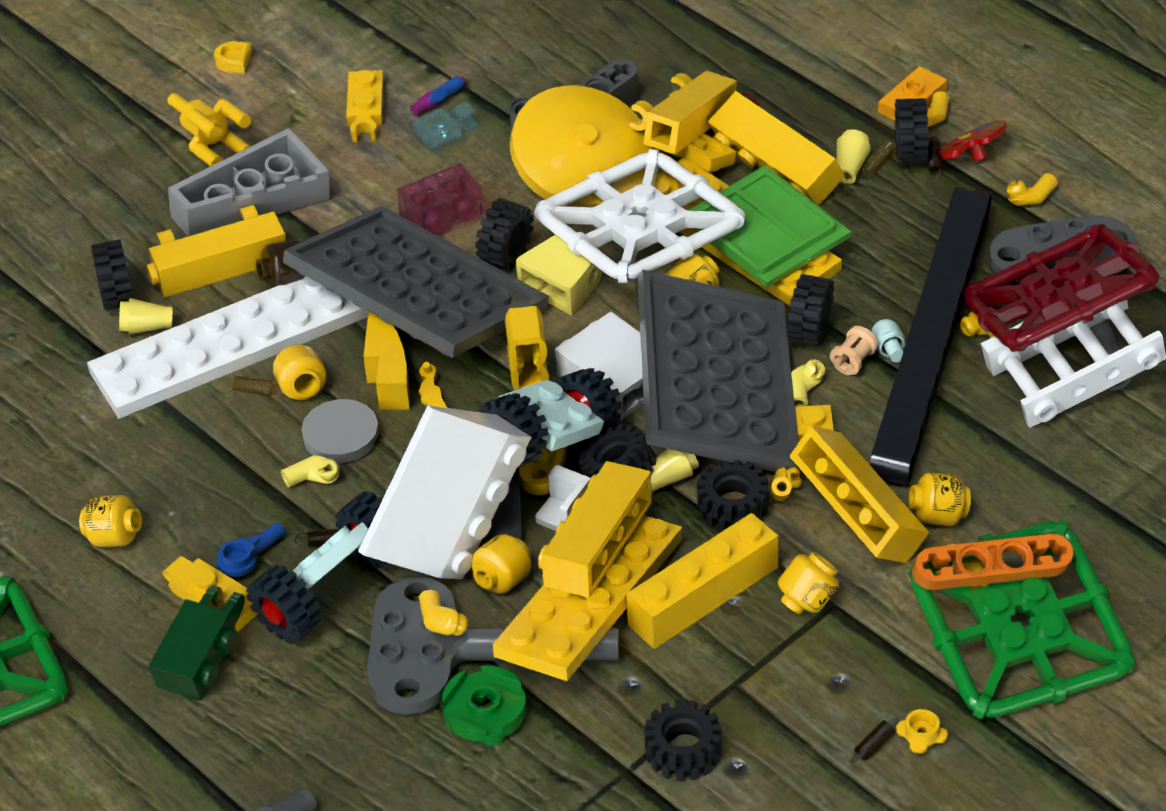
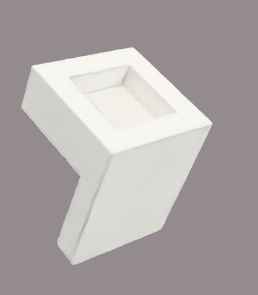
[535,465,591,531]

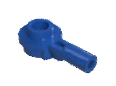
[216,522,286,577]

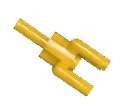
[167,93,251,167]

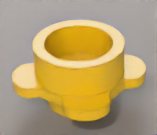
[896,709,947,753]

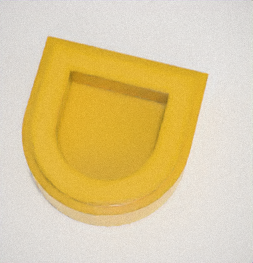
[214,41,253,73]

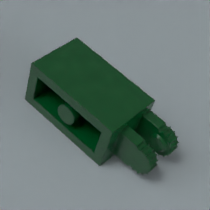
[148,585,245,701]

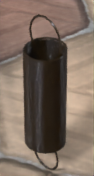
[927,137,943,179]
[295,529,340,547]
[850,718,899,762]

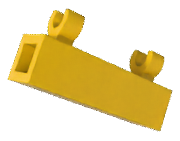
[629,70,737,155]
[146,205,286,298]

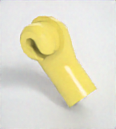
[791,359,825,407]
[281,455,340,488]

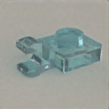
[412,102,477,151]

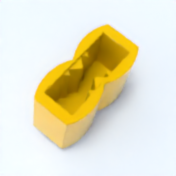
[505,306,549,391]

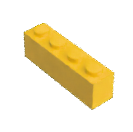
[708,91,845,206]
[789,426,929,563]
[538,461,652,598]
[626,513,778,649]

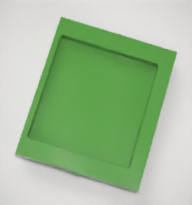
[688,165,851,288]

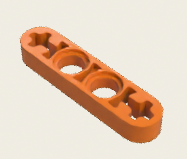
[912,534,1073,590]

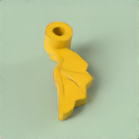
[419,362,447,408]

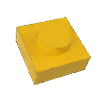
[795,405,834,443]

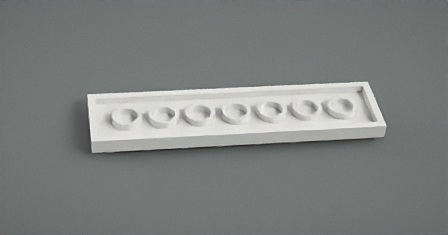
[87,276,368,419]

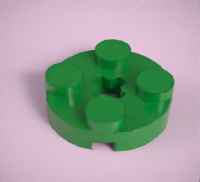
[442,665,527,746]

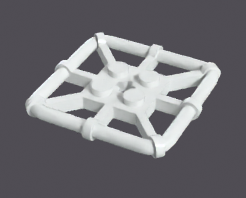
[534,149,745,284]

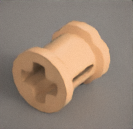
[830,326,878,375]

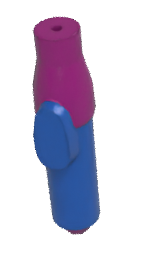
[410,76,466,115]

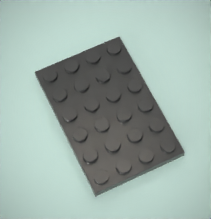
[283,206,549,358]
[637,270,799,472]

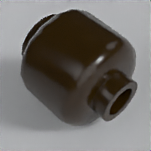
[256,240,305,288]

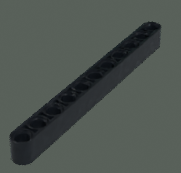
[870,187,992,486]

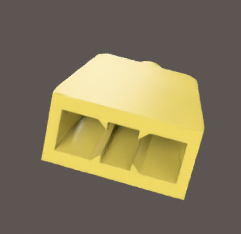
[516,235,604,316]

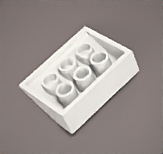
[358,405,531,579]

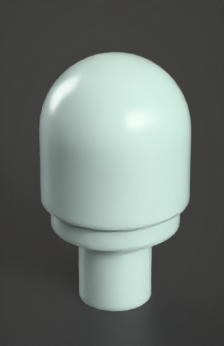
[871,319,905,362]

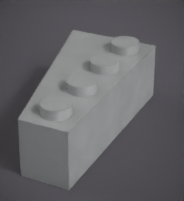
[168,128,330,236]

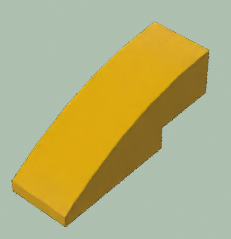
[363,311,410,410]

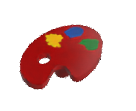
[939,120,1007,161]

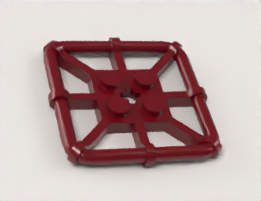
[963,224,1160,352]

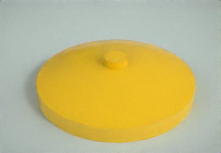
[510,85,652,207]

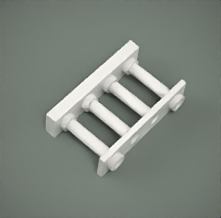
[981,300,1166,428]

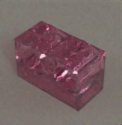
[397,163,483,234]

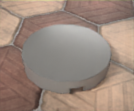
[301,399,379,464]

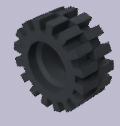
[894,98,929,163]
[475,198,534,270]
[91,239,133,310]
[787,274,834,347]
[579,424,656,478]
[697,460,769,531]
[644,699,722,782]

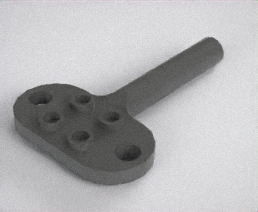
[989,216,1136,391]
[367,576,620,715]

